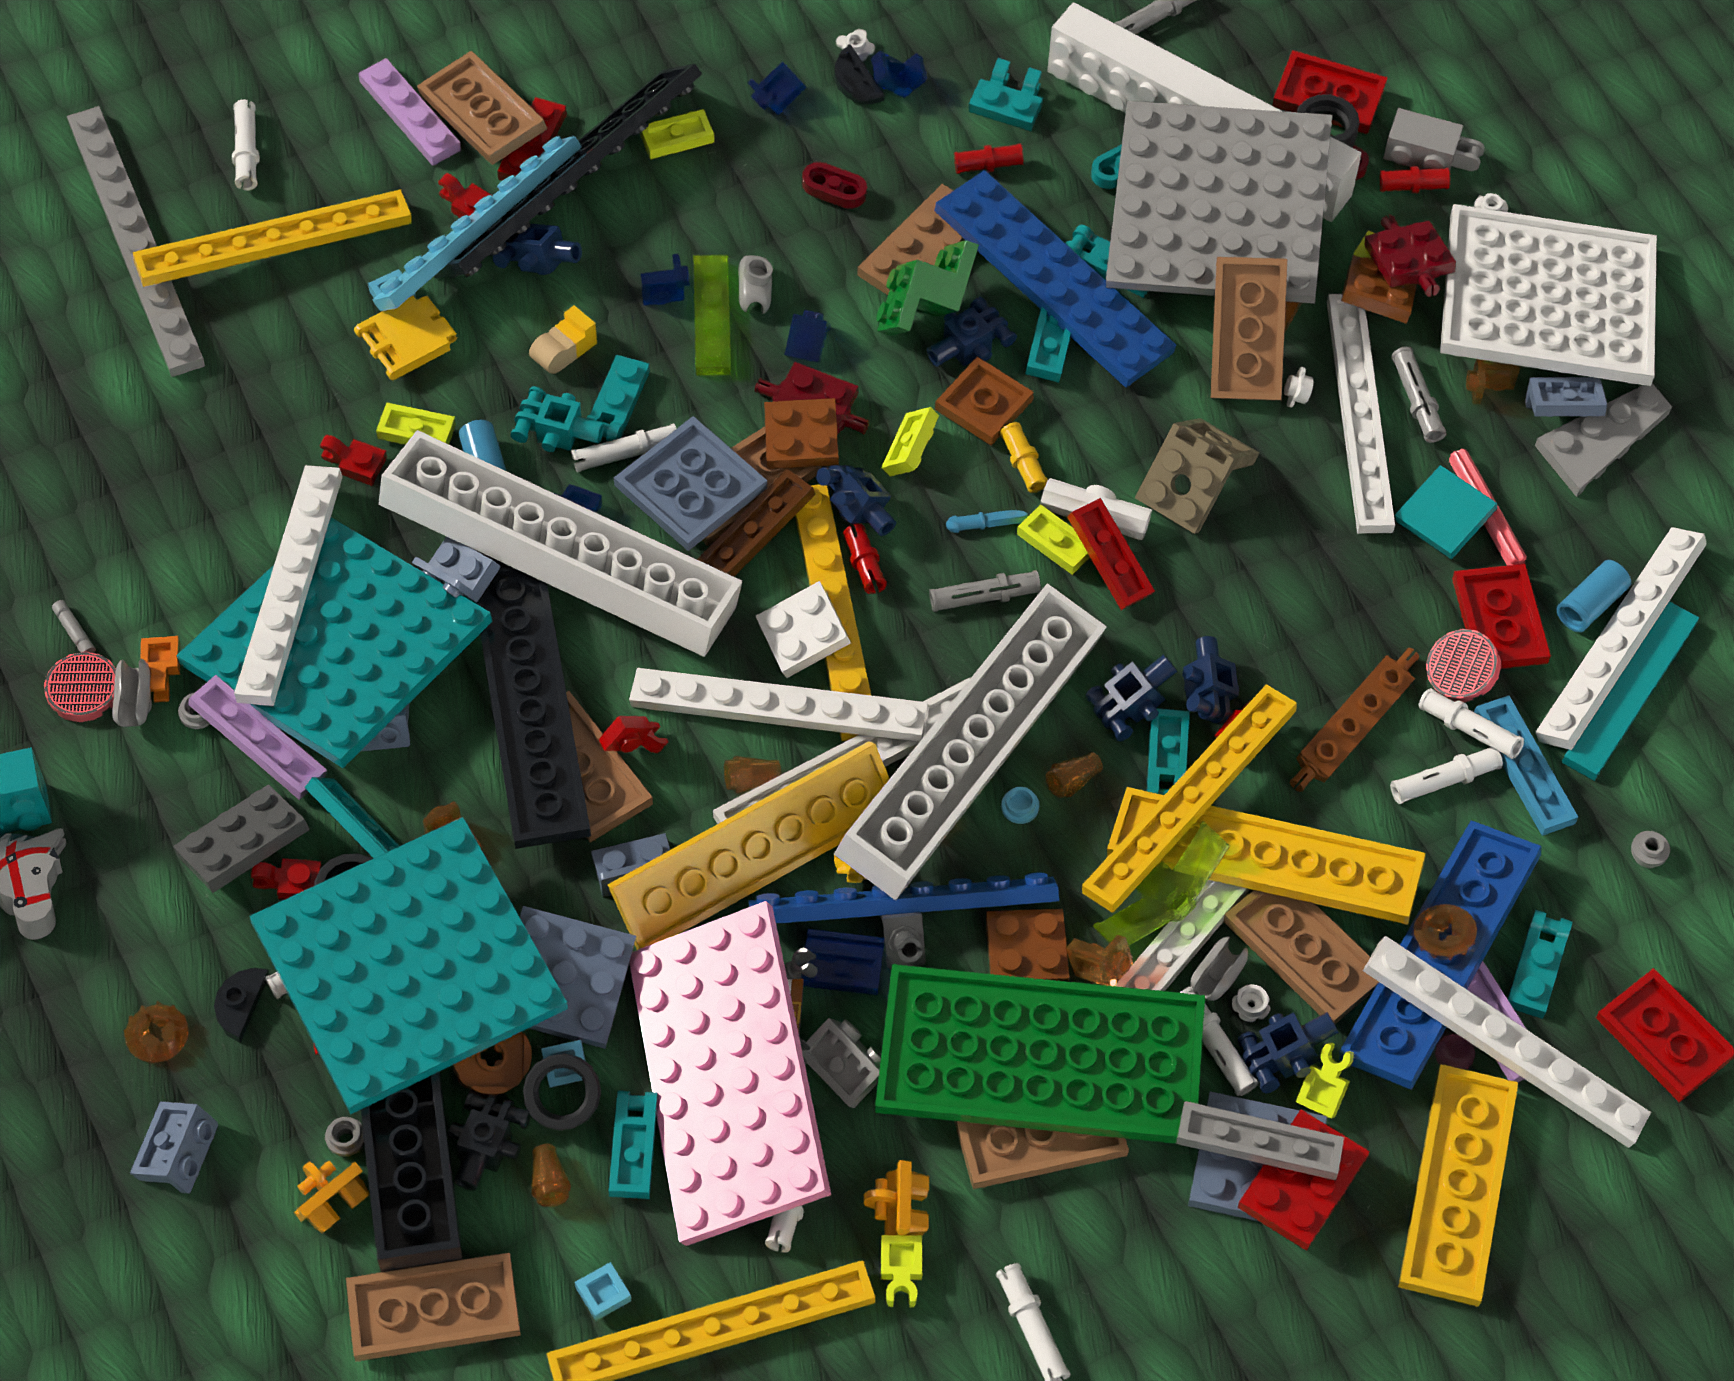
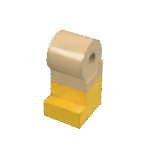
[529,305,597,374]

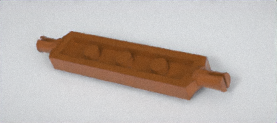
[1290,648,1419,792]

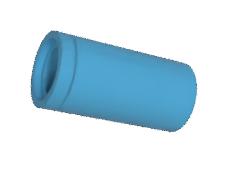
[459,420,506,471]
[1557,560,1631,632]

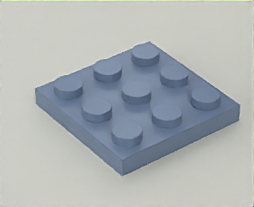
[614,416,767,551]
[520,906,636,1049]
[1188,1092,1327,1221]

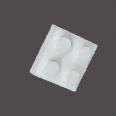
[756,581,851,678]

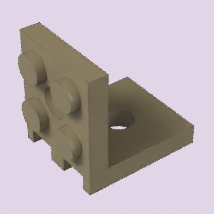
[1135,418,1260,534]

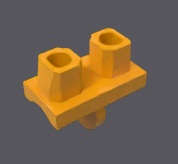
[863,1160,929,1235]
[294,1161,370,1234]

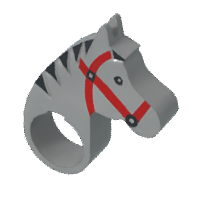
[0,829,66,940]

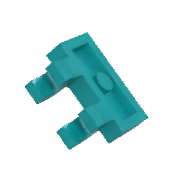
[968,58,1043,131]

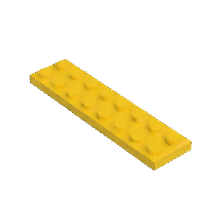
[607,741,890,950]
[1107,787,1426,925]

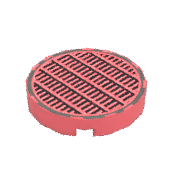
[1426,629,1501,702]
[44,652,116,722]

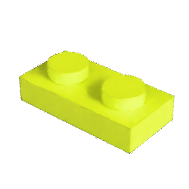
[640,109,714,159]
[376,403,456,445]
[881,407,939,477]
[1017,504,1090,575]

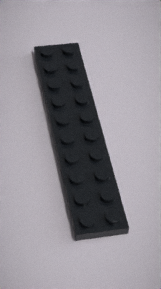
[434,63,703,279]
[472,548,591,849]

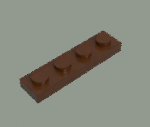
[697,468,816,577]

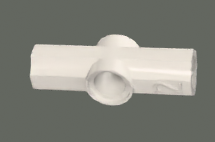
[1040,478,1152,540]

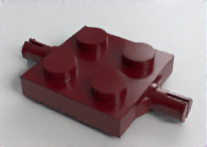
[1364,215,1456,297]
[755,362,870,435]

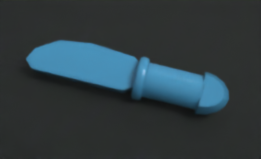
[946,510,1028,533]

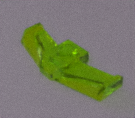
[1093,821,1230,952]

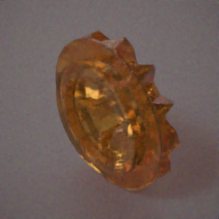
[1414,904,1477,961]
[124,1001,188,1062]

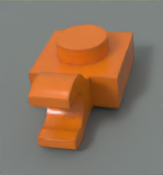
[140,636,181,702]

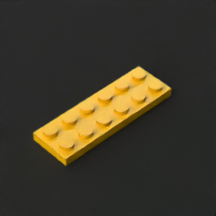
[1398,1064,1518,1307]

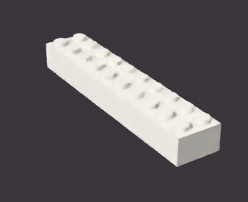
[1047,2,1362,222]
[378,430,742,657]
[834,583,1107,900]

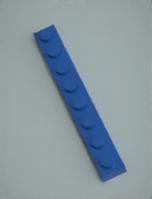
[749,873,1059,924]

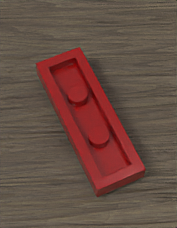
[497,97,567,181]
[1067,498,1155,610]

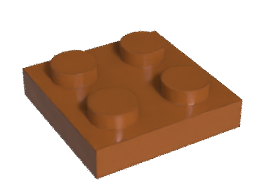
[1341,255,1417,324]
[935,357,1034,446]
[764,398,839,469]
[986,909,1069,982]

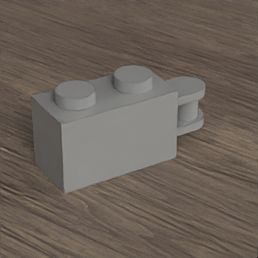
[1383,108,1485,171]

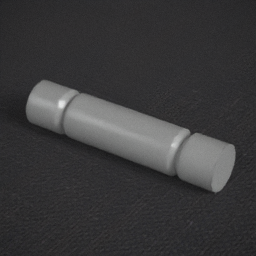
[52,600,96,653]

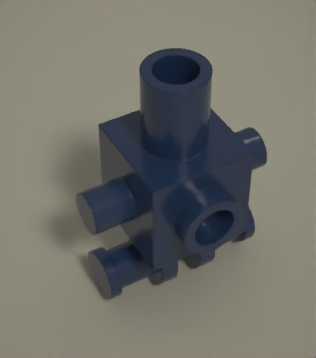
[493,223,582,275]
[927,297,1017,366]
[816,465,896,536]
[1182,636,1239,725]
[1085,654,1178,741]
[1237,1012,1339,1093]

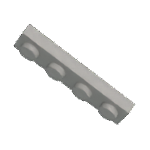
[1176,1101,1344,1180]

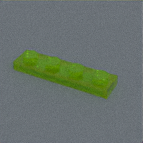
[693,255,731,376]

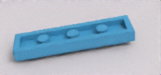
[1474,695,1578,836]

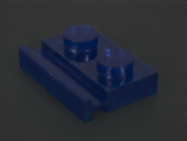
[801,929,885,995]

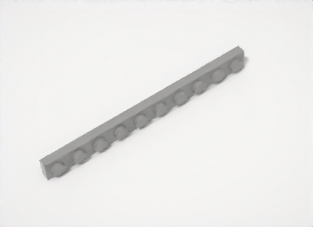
[67,106,205,377]

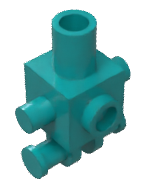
[510,386,604,452]

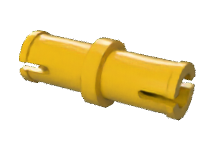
[1000,422,1048,493]

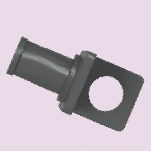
[879,912,926,969]

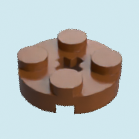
[451,1032,532,1096]

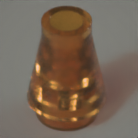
[1046,752,1103,798]
[724,756,781,793]
[531,1144,571,1207]

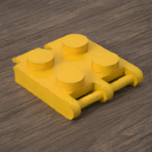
[354,296,457,380]

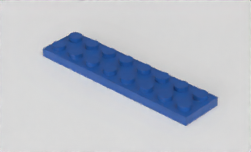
[934,170,1176,388]
[1339,820,1541,1090]

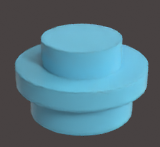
[1001,787,1039,824]

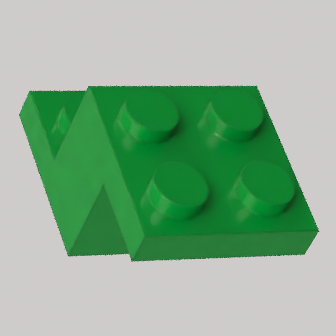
[876,240,979,336]

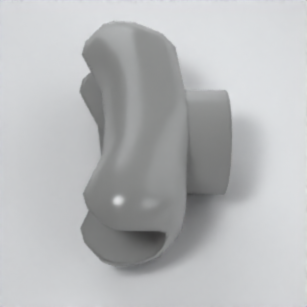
[739,255,773,314]
[112,658,152,727]
[1191,937,1249,1001]

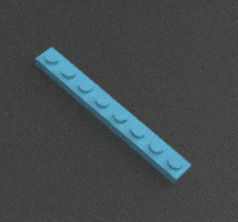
[372,136,582,311]

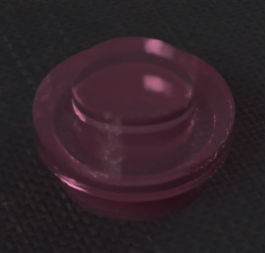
[1435,1034,1475,1070]

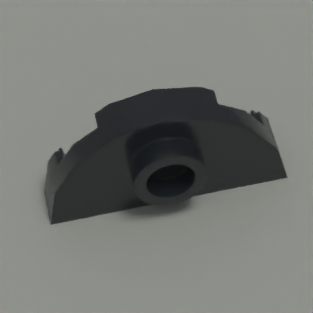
[834,44,885,105]
[214,968,270,1043]

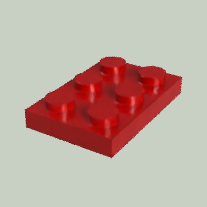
[1272,50,1388,134]
[1452,564,1551,669]
[1596,968,1734,1103]
[1237,1109,1370,1251]

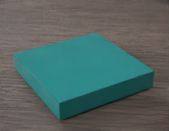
[1395,465,1497,560]

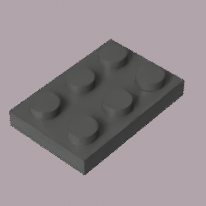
[173,784,309,893]

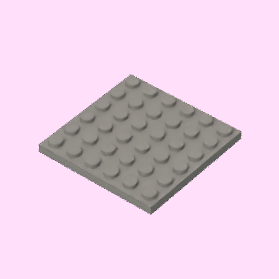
[1106,101,1332,303]

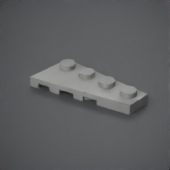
[1535,383,1672,497]

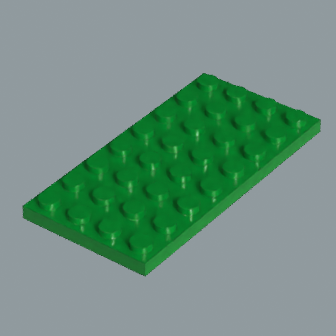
[875,964,1205,1144]

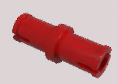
[954,143,1024,174]
[1379,166,1450,194]
[843,524,887,594]

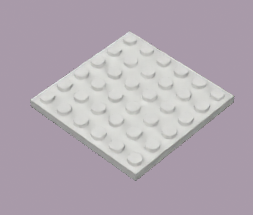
[1440,204,1657,386]

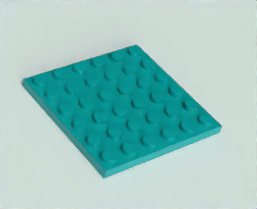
[176,517,492,768]
[249,817,568,1114]

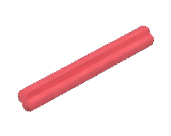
[1449,449,1527,565]

